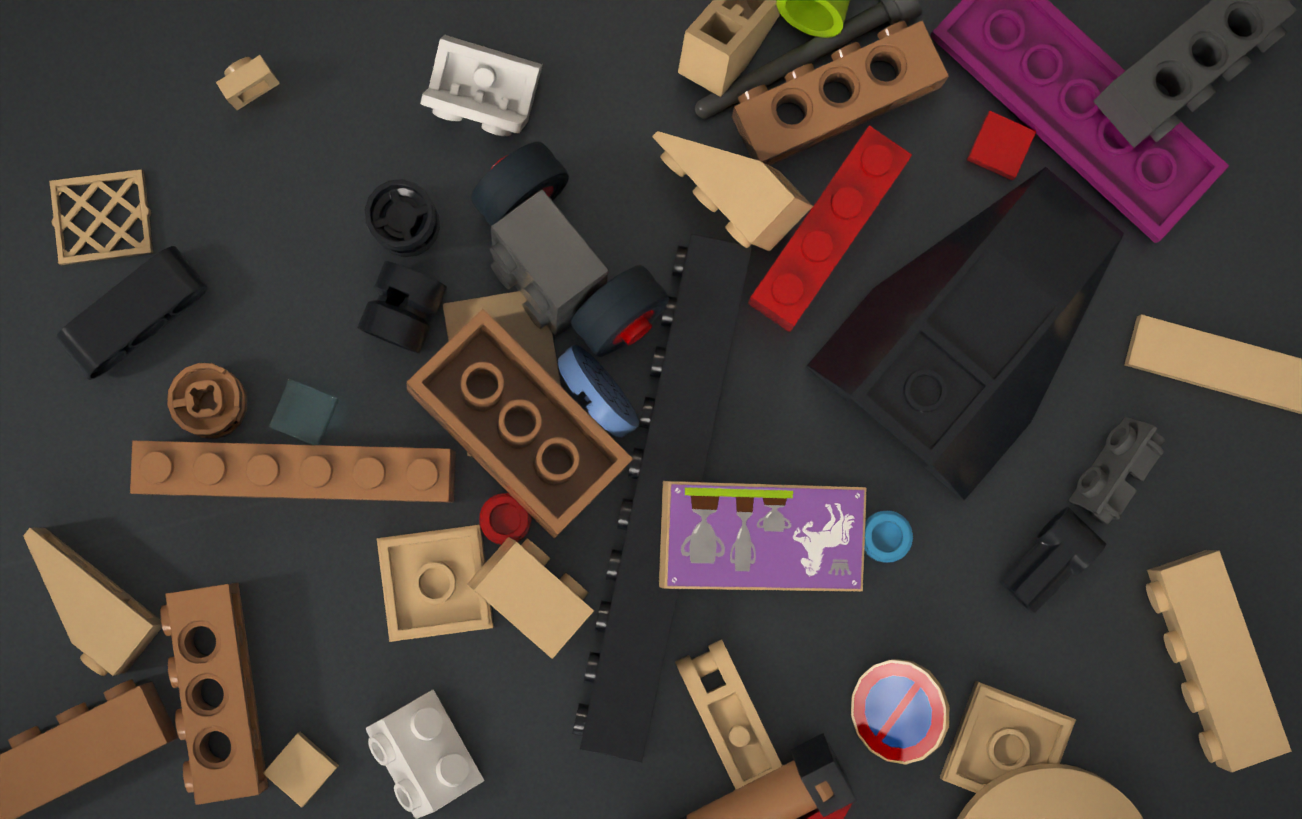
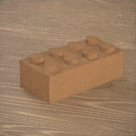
[406,309,633,539]

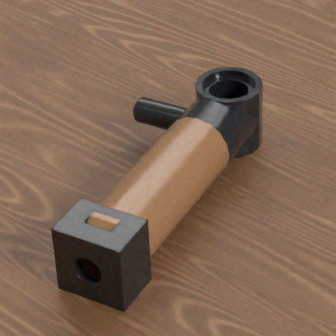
[680,733,857,819]

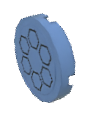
[557,344,639,438]

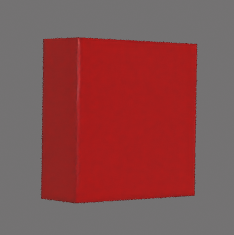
[966,111,1036,181]

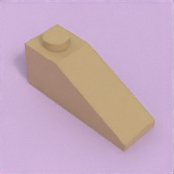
[678,0,780,97]
[23,528,162,676]

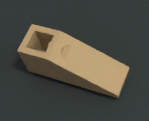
[652,131,813,251]

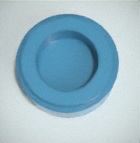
[864,511,913,562]

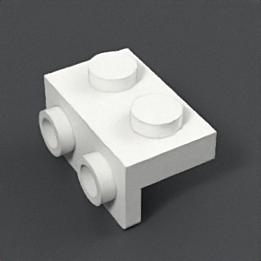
[420,35,543,136]
[366,690,484,819]

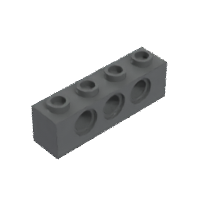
[1093,0,1297,148]

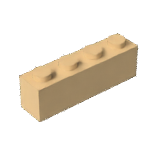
[1146,550,1292,772]

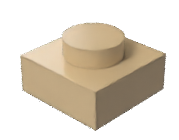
[216,55,280,110]

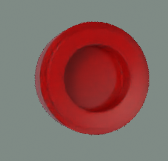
[479,493,532,545]

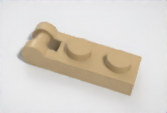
[675,639,782,789]

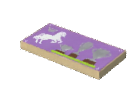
[659,481,867,591]

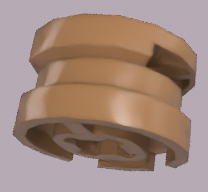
[167,363,247,438]

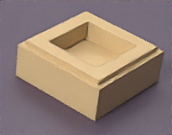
[263,732,339,808]

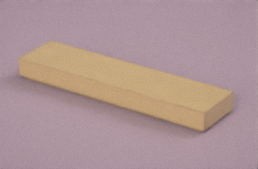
[1124,314,1302,414]

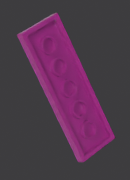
[930,0,1229,243]

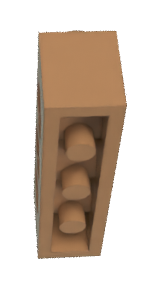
[732,21,949,166]
[160,583,268,805]

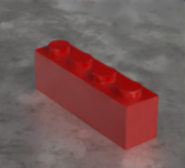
[748,125,912,333]

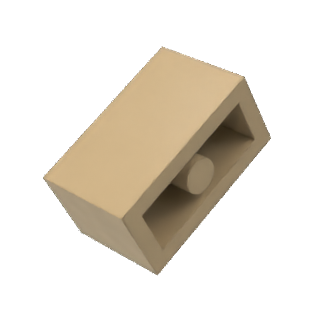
[467,537,594,659]

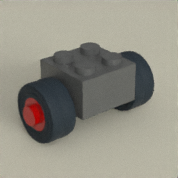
[471,141,669,357]

